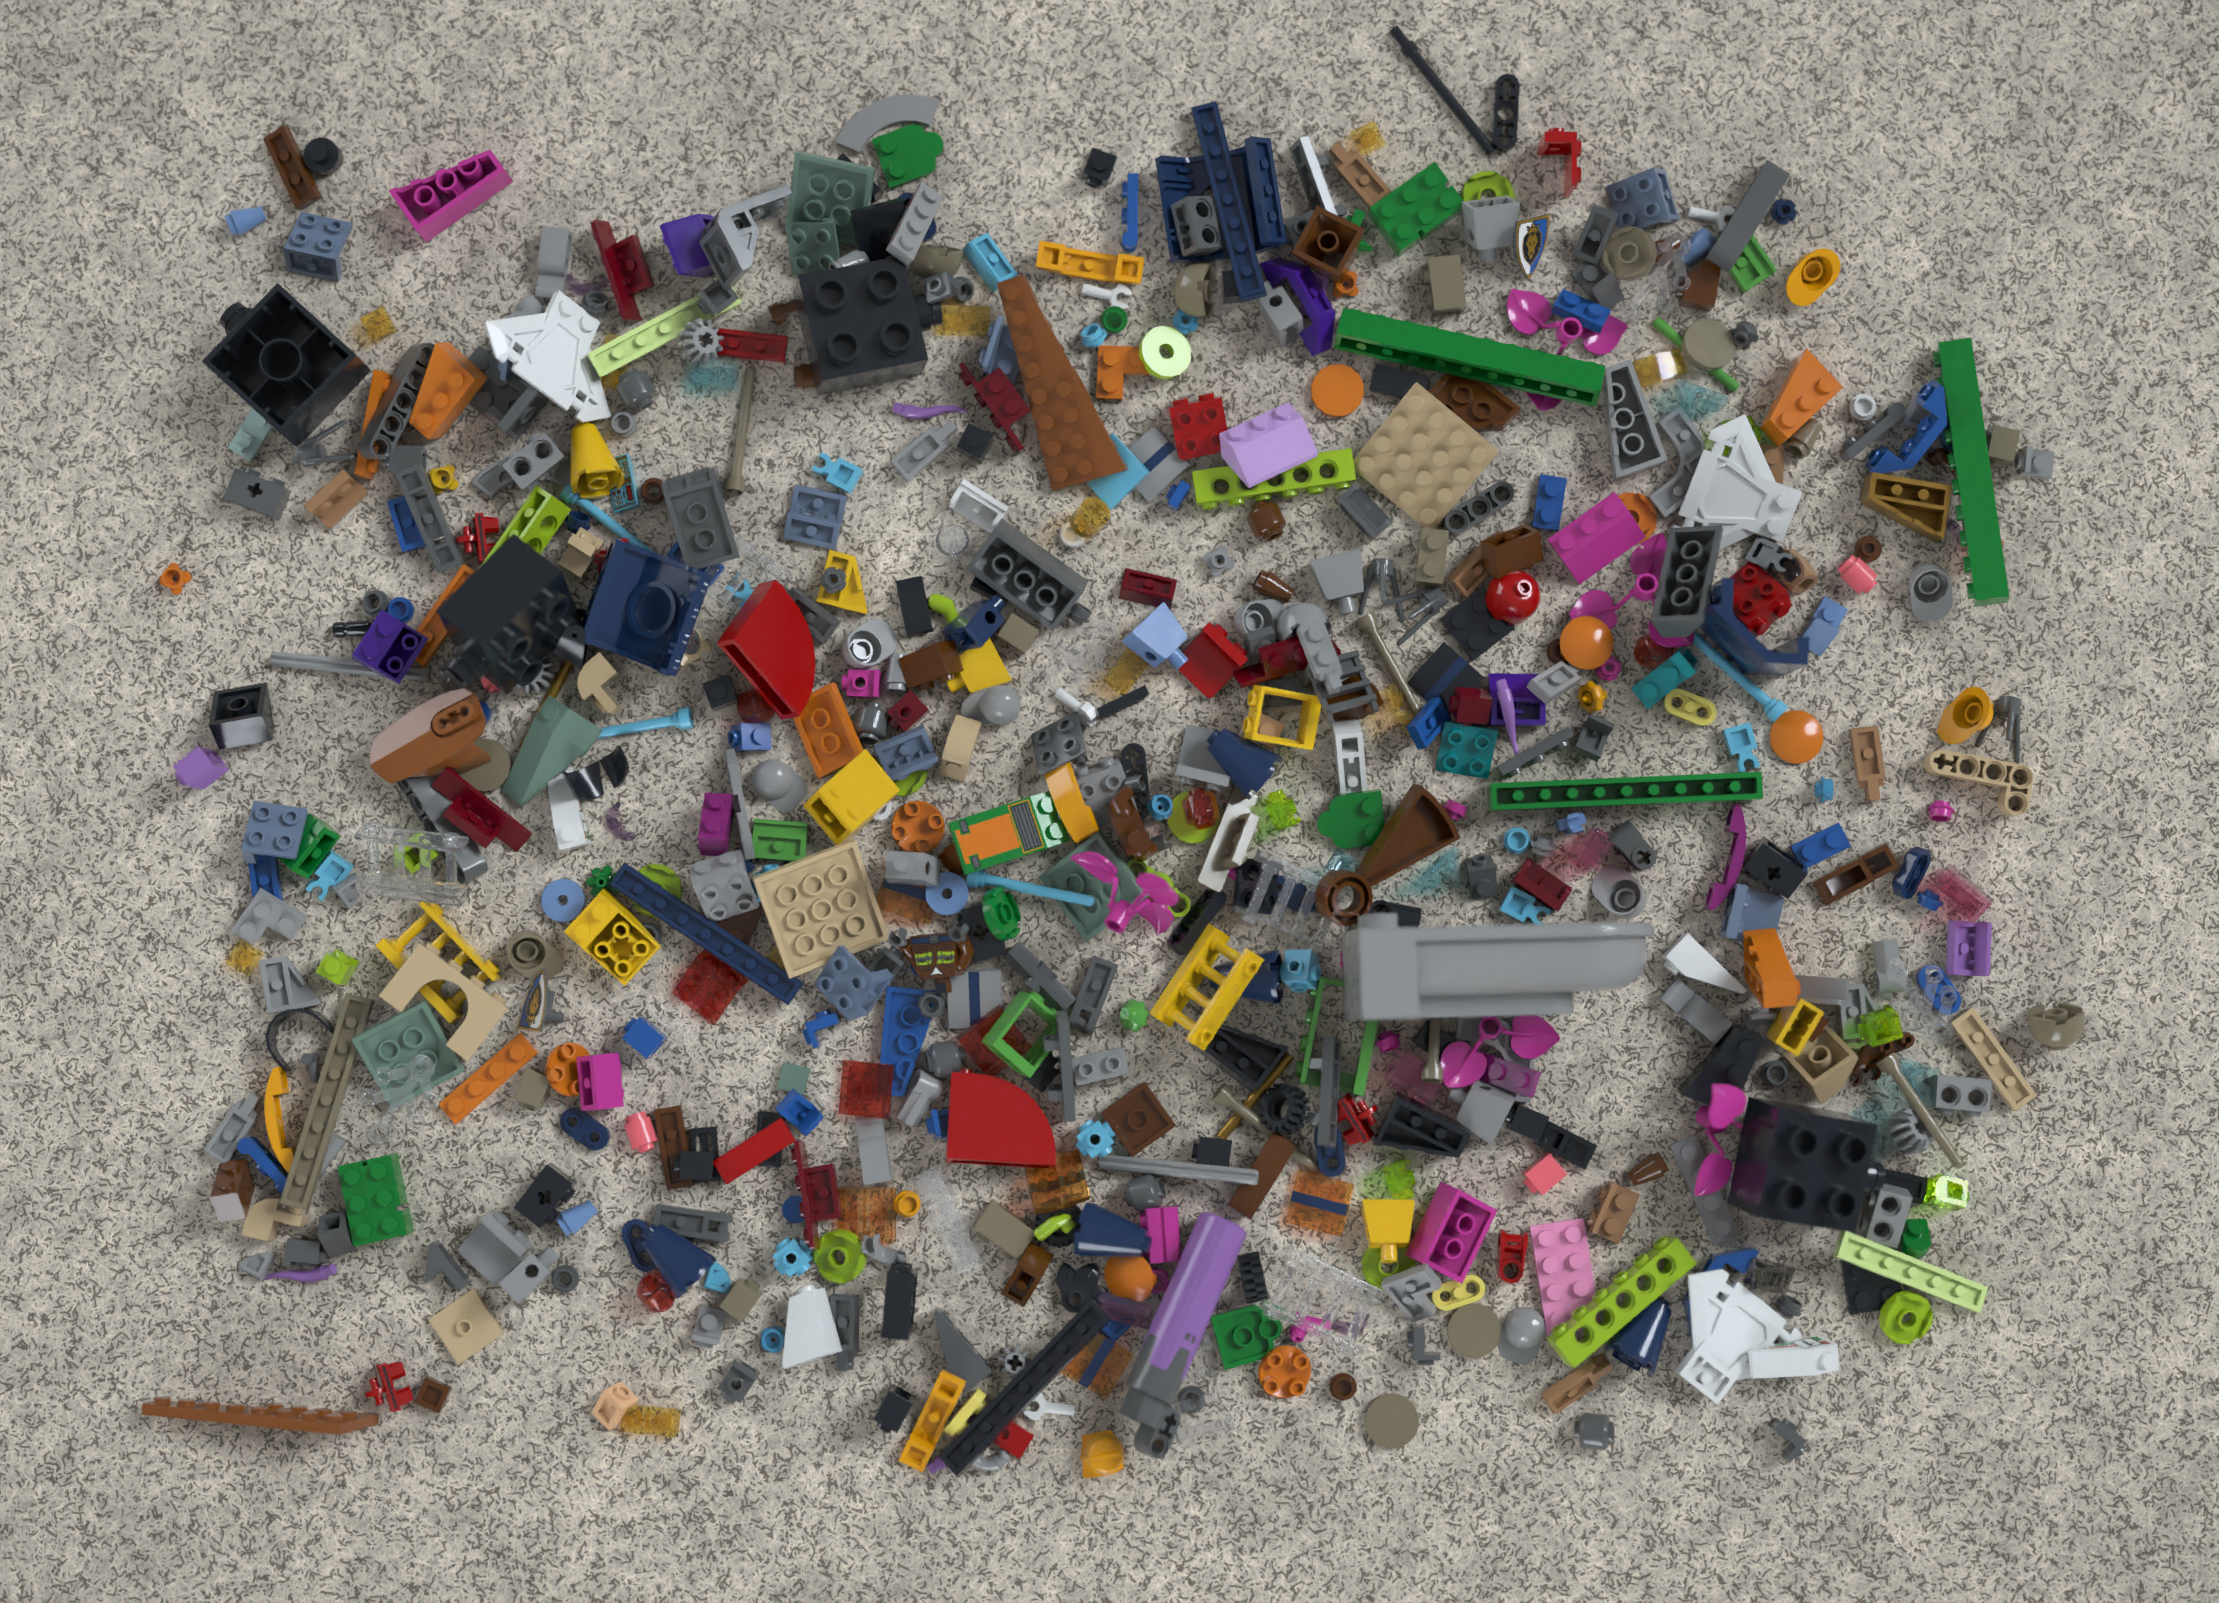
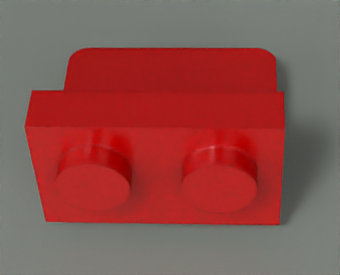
[1537,128,1582,197]
[1167,392,1228,460]
[1730,562,1792,637]
[1178,622,1248,699]

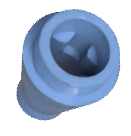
[224,206,267,236]
[1678,227,1716,268]
[555,1200,598,1236]

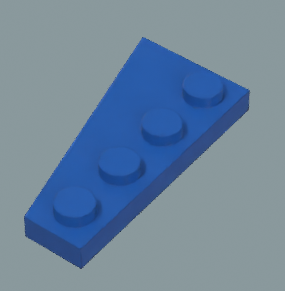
[877,986,940,1097]

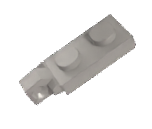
[890,420,958,483]
[1297,620,1343,695]
[1527,661,1583,705]
[204,1092,264,1163]

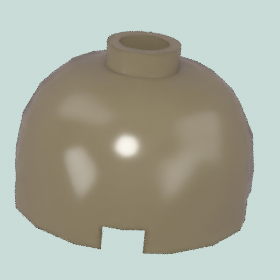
[910,241,963,279]
[1171,264,1216,317]
[2028,1003,2085,1050]

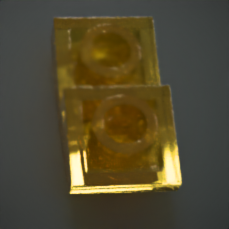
[1632,348,1687,388]
[1102,647,1149,696]
[1384,685,1415,739]
[620,1404,681,1438]

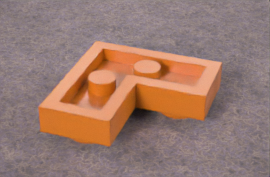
[1096,345,1150,400]

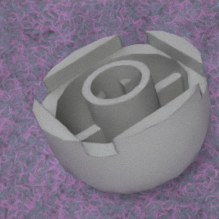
[1277,601,1333,641]

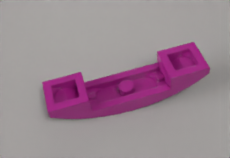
[1704,804,1746,911]

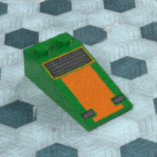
[947,791,1070,875]

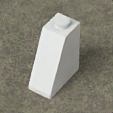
[782,1285,842,1369]

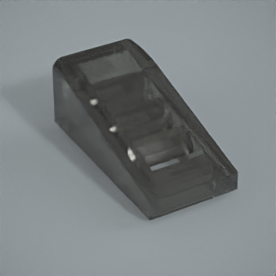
[1743,1257,1795,1294]

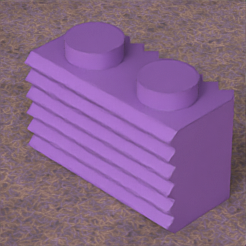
[173,747,229,789]

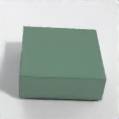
[777,1062,811,1095]

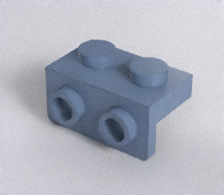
[874,725,938,781]

